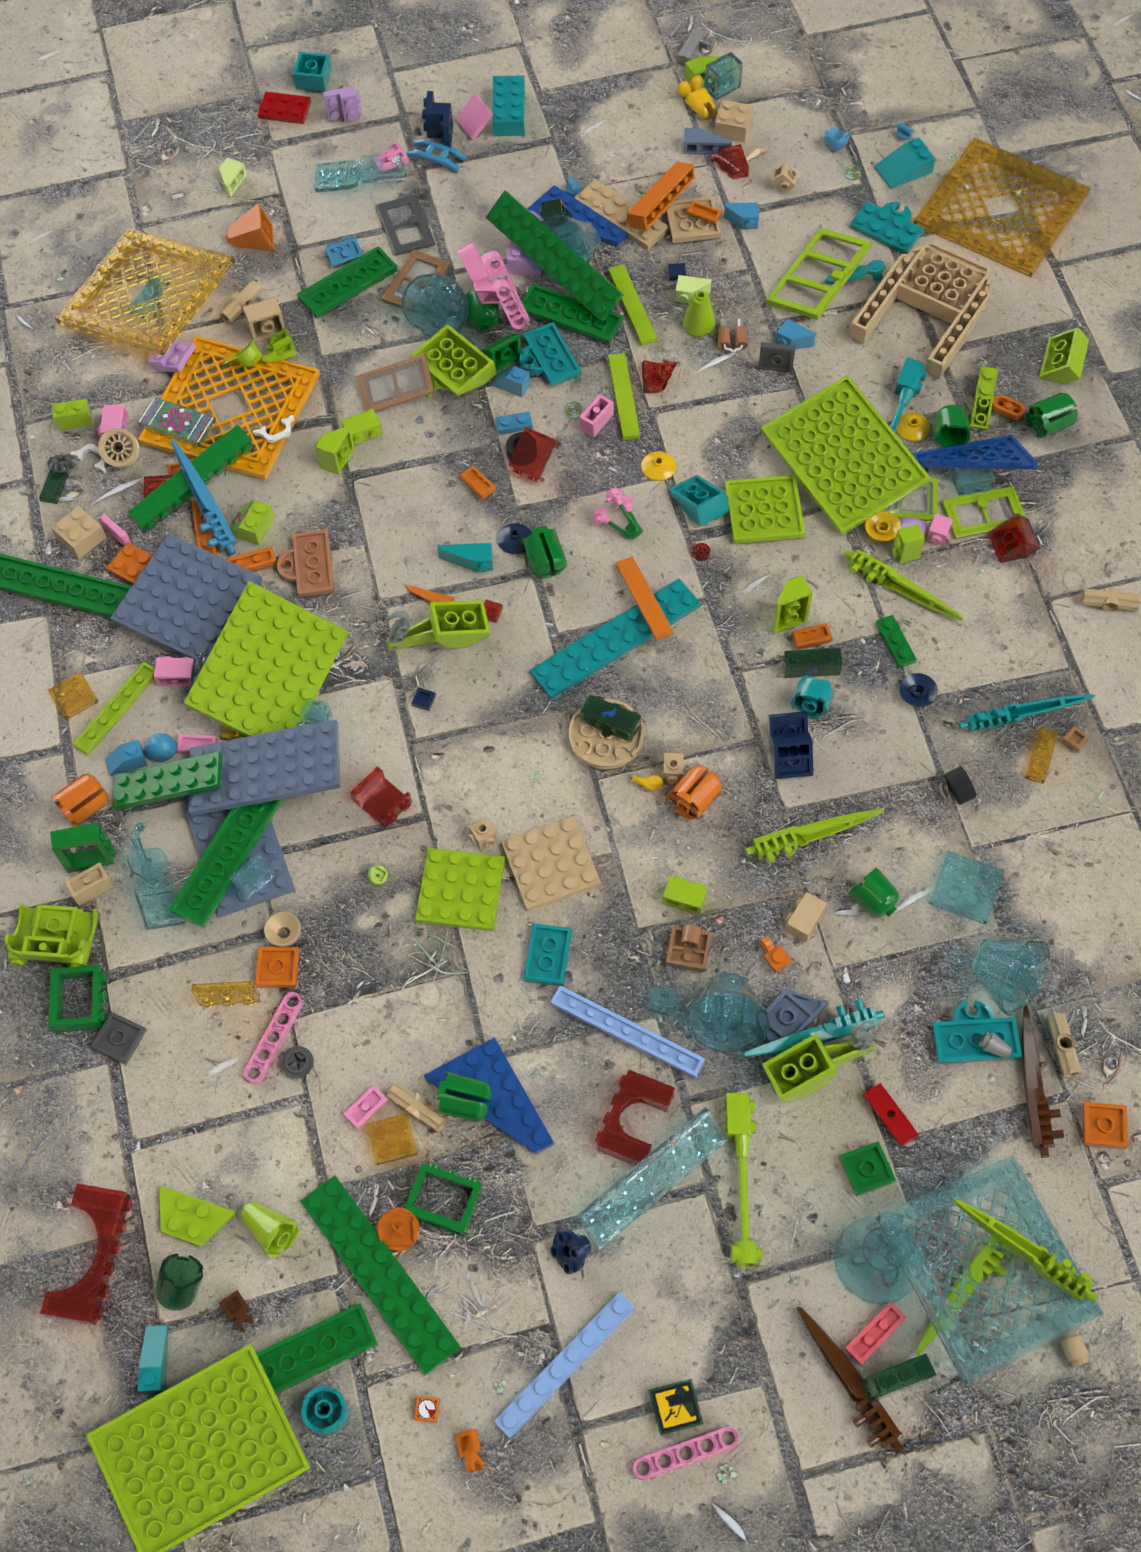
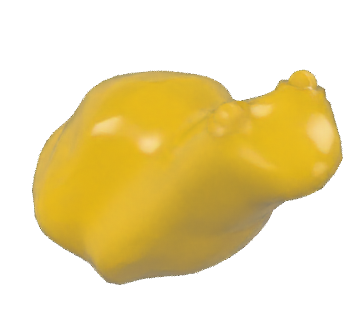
[631,775,664,791]

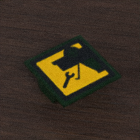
[648,1379,704,1436]

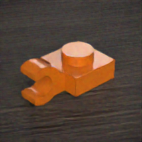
[760,936,792,974]
[456,1428,484,1473]

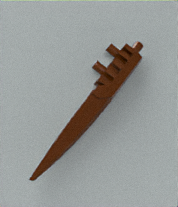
[1022,1005,1064,1158]
[796,1307,904,1453]

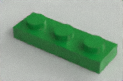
[875,615,917,668]

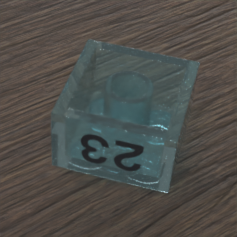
[705,52,743,100]

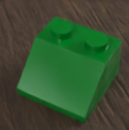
[481,334,521,372]

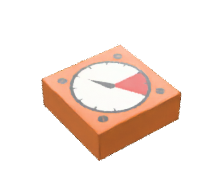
[414,1396,440,1423]

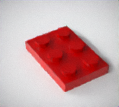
[258,91,312,124]

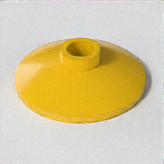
[896,412,930,442]
[641,451,676,481]
[865,511,902,542]

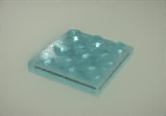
[929,851,1005,925]

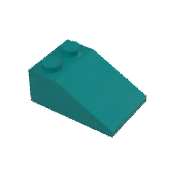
[875,137,936,189]
[668,475,729,526]

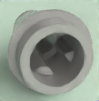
[979,1031,1012,1058]

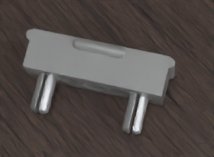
[676,27,711,66]

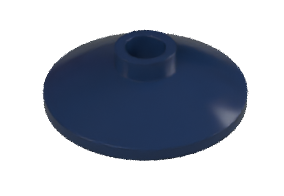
[497,523,532,554]
[900,673,938,707]

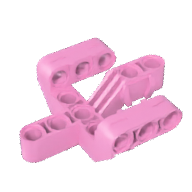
[458,243,530,329]

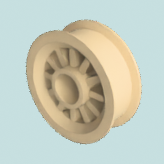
[98,428,140,468]

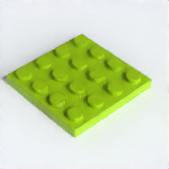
[725,475,806,544]
[415,848,505,932]

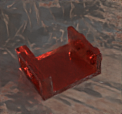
[508,426,561,483]
[350,766,412,828]

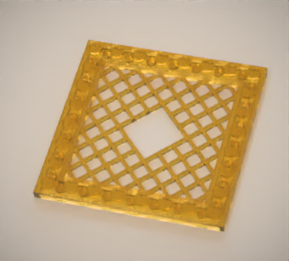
[914,137,1091,278]
[55,227,235,355]

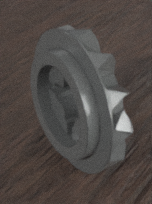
[47,453,76,472]
[281,1046,314,1079]

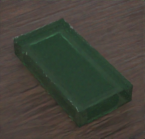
[39,470,68,504]

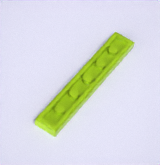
[608,264,657,346]
[608,353,640,440]
[72,662,155,756]

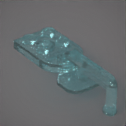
[314,155,407,193]
[127,821,186,930]

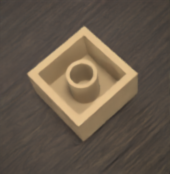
[714,100,753,142]
[243,297,285,344]
[51,506,107,559]

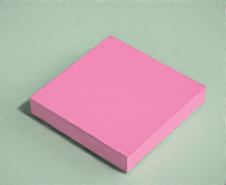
[456,93,493,140]

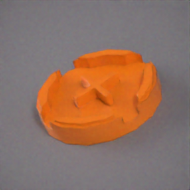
[377,1207,420,1252]

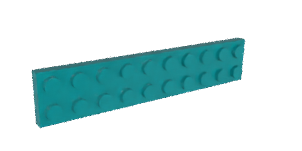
[530,578,701,700]

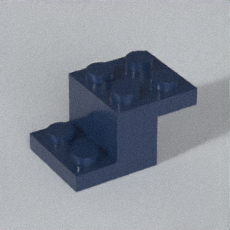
[422,91,454,147]
[769,711,814,779]

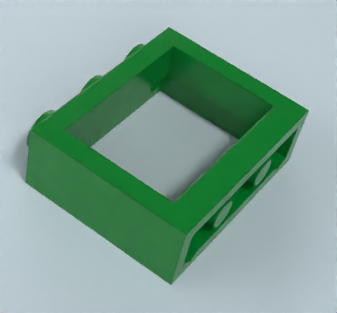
[50,822,116,873]
[48,965,107,1033]
[404,1163,483,1237]

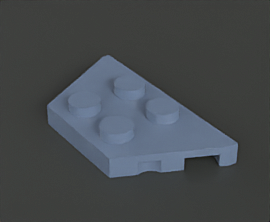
[758,989,829,1057]

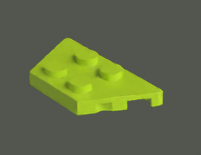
[159,1186,237,1248]

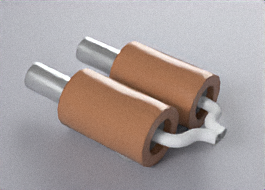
[717,319,748,353]

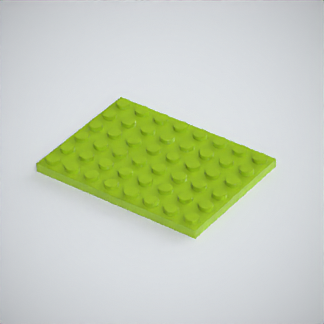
[760,375,931,535]
[183,581,349,737]
[86,1343,311,1552]

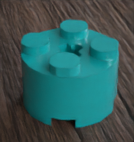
[791,675,834,719]
[301,1386,349,1436]

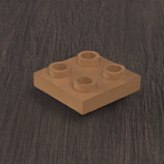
[666,924,712,972]

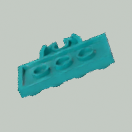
[850,201,924,255]
[519,322,582,387]
[932,1000,1022,1064]

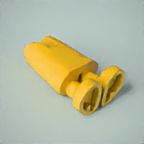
[676,75,718,120]

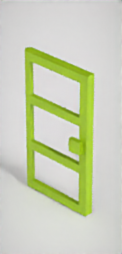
[765,228,872,320]

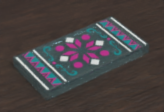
[137,397,216,447]

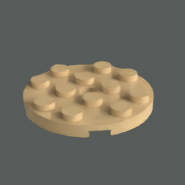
[568,699,644,769]

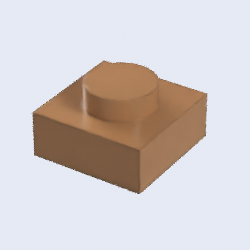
[1062,726,1090,753]

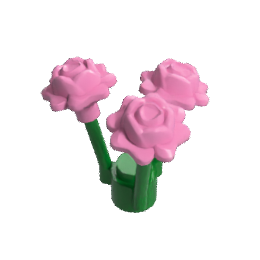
[592,487,643,540]

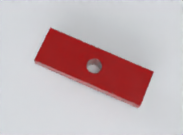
[863,1083,919,1147]

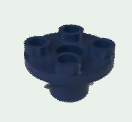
[550,1229,591,1275]

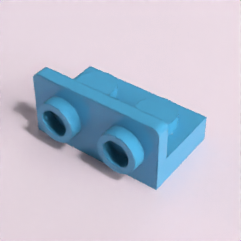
[325,237,363,268]

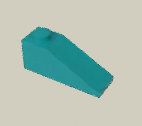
[437,543,493,572]
[138,1325,169,1395]

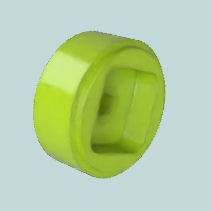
[367,865,388,886]

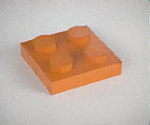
[106,542,153,585]
[255,947,300,988]
[1082,1102,1128,1149]

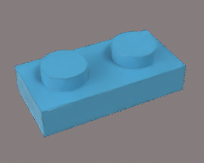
[496,411,533,435]

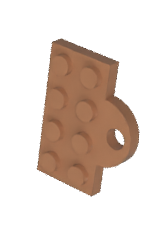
[277,529,335,598]

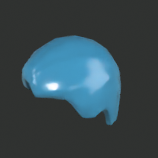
[823,127,850,151]
[145,733,177,762]

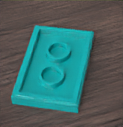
[523,923,572,987]

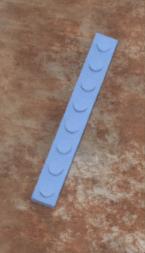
[550,986,705,1079]
[494,1292,635,1439]

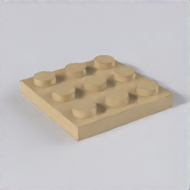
[666,196,721,243]

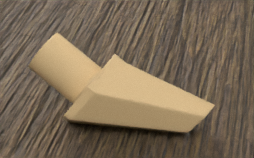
[744,145,767,163]

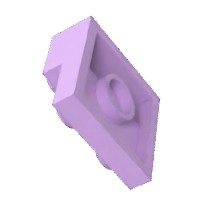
[323,86,362,122]
[148,337,196,372]

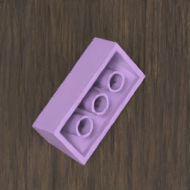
[507,211,550,276]

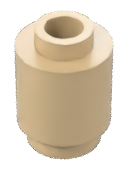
[1060,1332,1089,1368]

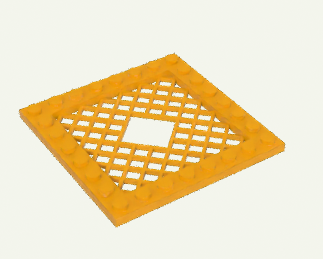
[138,336,320,480]

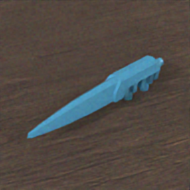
[171,440,236,555]

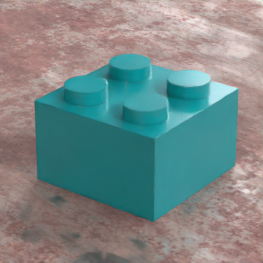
[292,52,332,92]

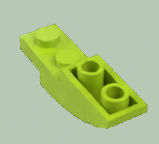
[970,366,998,430]

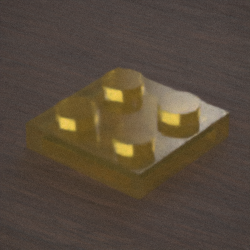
[48,672,99,720]
[367,1113,418,1165]

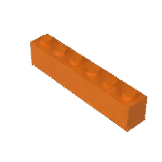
[627,161,695,231]

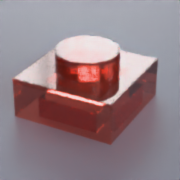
[484,600,503,623]

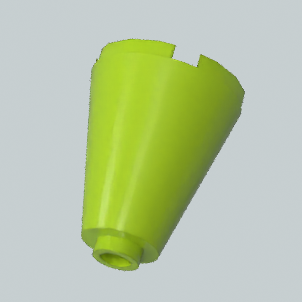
[682,290,716,337]
[241,1201,299,1258]

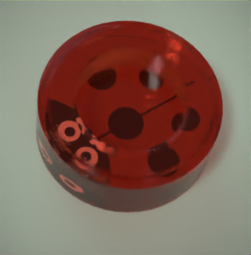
[692,543,710,561]

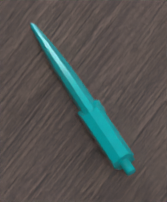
[958,694,1096,732]
[741,999,885,1057]

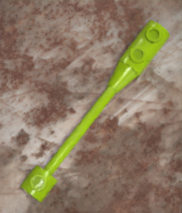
[724,1093,762,1267]

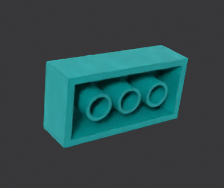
[492,75,525,137]

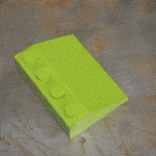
[410,324,496,396]

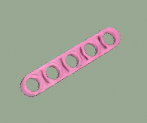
[244,992,303,1084]
[633,1427,739,1480]

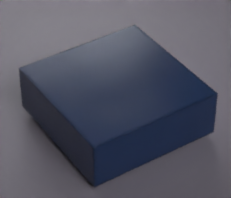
[668,263,686,281]
[412,687,436,711]

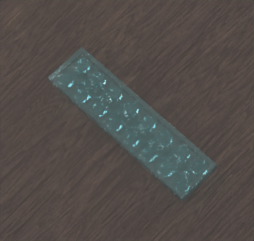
[576,1107,728,1250]

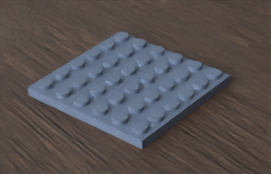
[110,534,263,665]

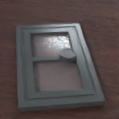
[376,194,435,256]

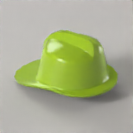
[224,338,262,367]

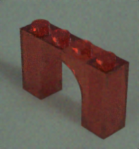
[595,1069,675,1169]

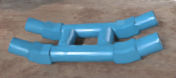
[407,139,467,173]

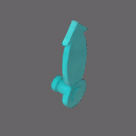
[825,260,885,284]

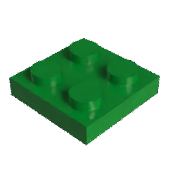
[839,1141,896,1197]

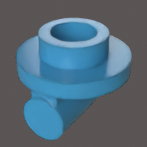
[897,123,914,140]
[565,176,581,195]

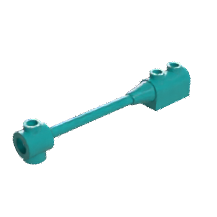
[890,357,927,433]

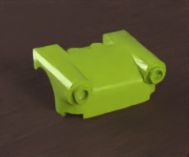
[5,903,101,967]

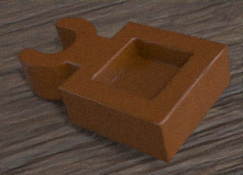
[219,1290,255,1333]

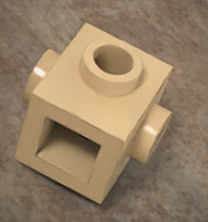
[771,162,797,193]
[468,818,498,852]

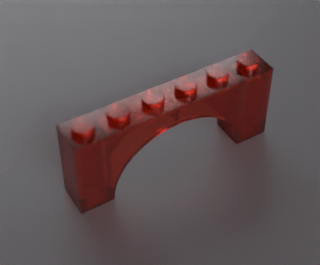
[40,1183,132,1325]

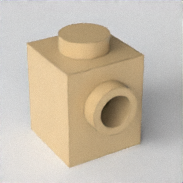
[663,753,684,784]

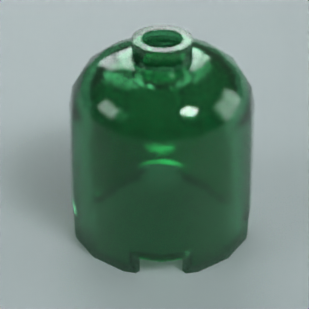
[155,1253,203,1311]

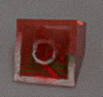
[988,513,1041,563]

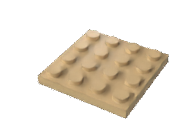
[501,816,601,911]

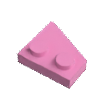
[373,141,409,173]

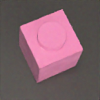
[926,514,953,546]

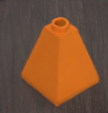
[226,203,274,251]

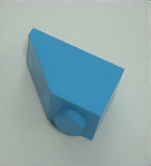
[724,202,759,229]
[775,319,816,350]
[492,366,530,397]
[106,739,148,777]

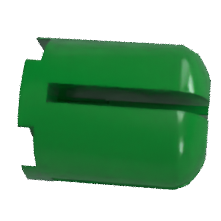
[1026,393,1078,438]
[522,526,567,578]
[435,1071,492,1122]

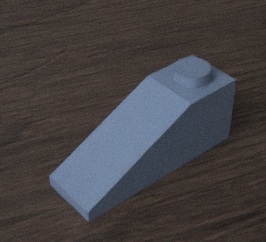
[683,128,732,155]

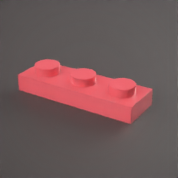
[845,1301,907,1366]

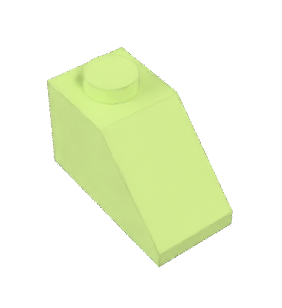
[219,157,247,197]
[675,275,712,304]

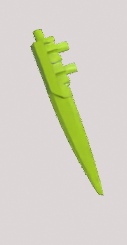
[844,550,964,620]
[745,809,884,863]
[954,1199,1098,1303]
[916,1225,1019,1356]

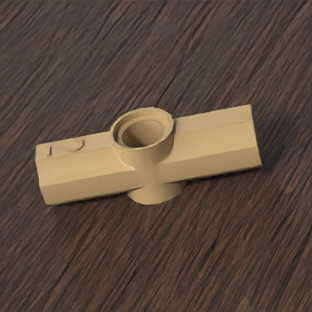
[219,280,263,324]
[1081,587,1141,612]
[1046,1013,1082,1078]
[387,1082,448,1132]

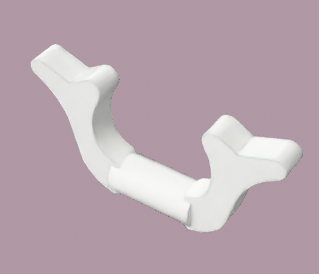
[253,415,294,443]
[70,444,107,474]

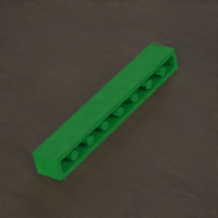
[128,424,253,533]

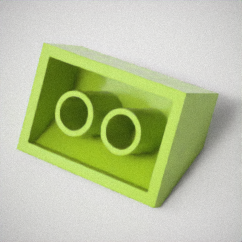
[1039,327,1089,384]
[772,575,813,634]

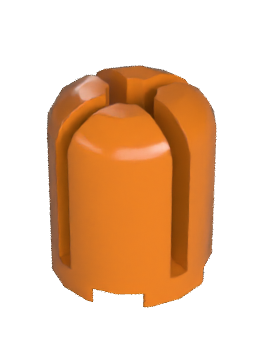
[667,765,722,821]
[51,774,108,827]

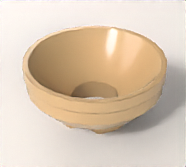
[264,912,301,947]

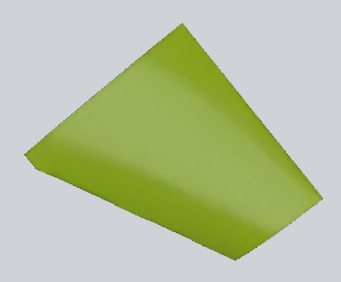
[262,328,297,362]

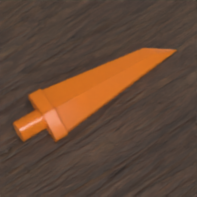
[404,584,455,602]

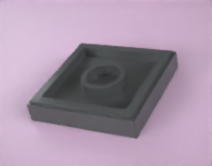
[758,342,796,372]
[90,1012,147,1065]

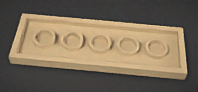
[574,179,669,250]

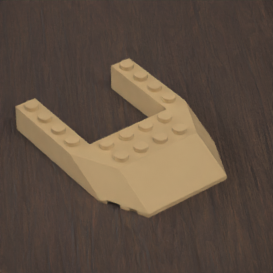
[849,241,990,379]

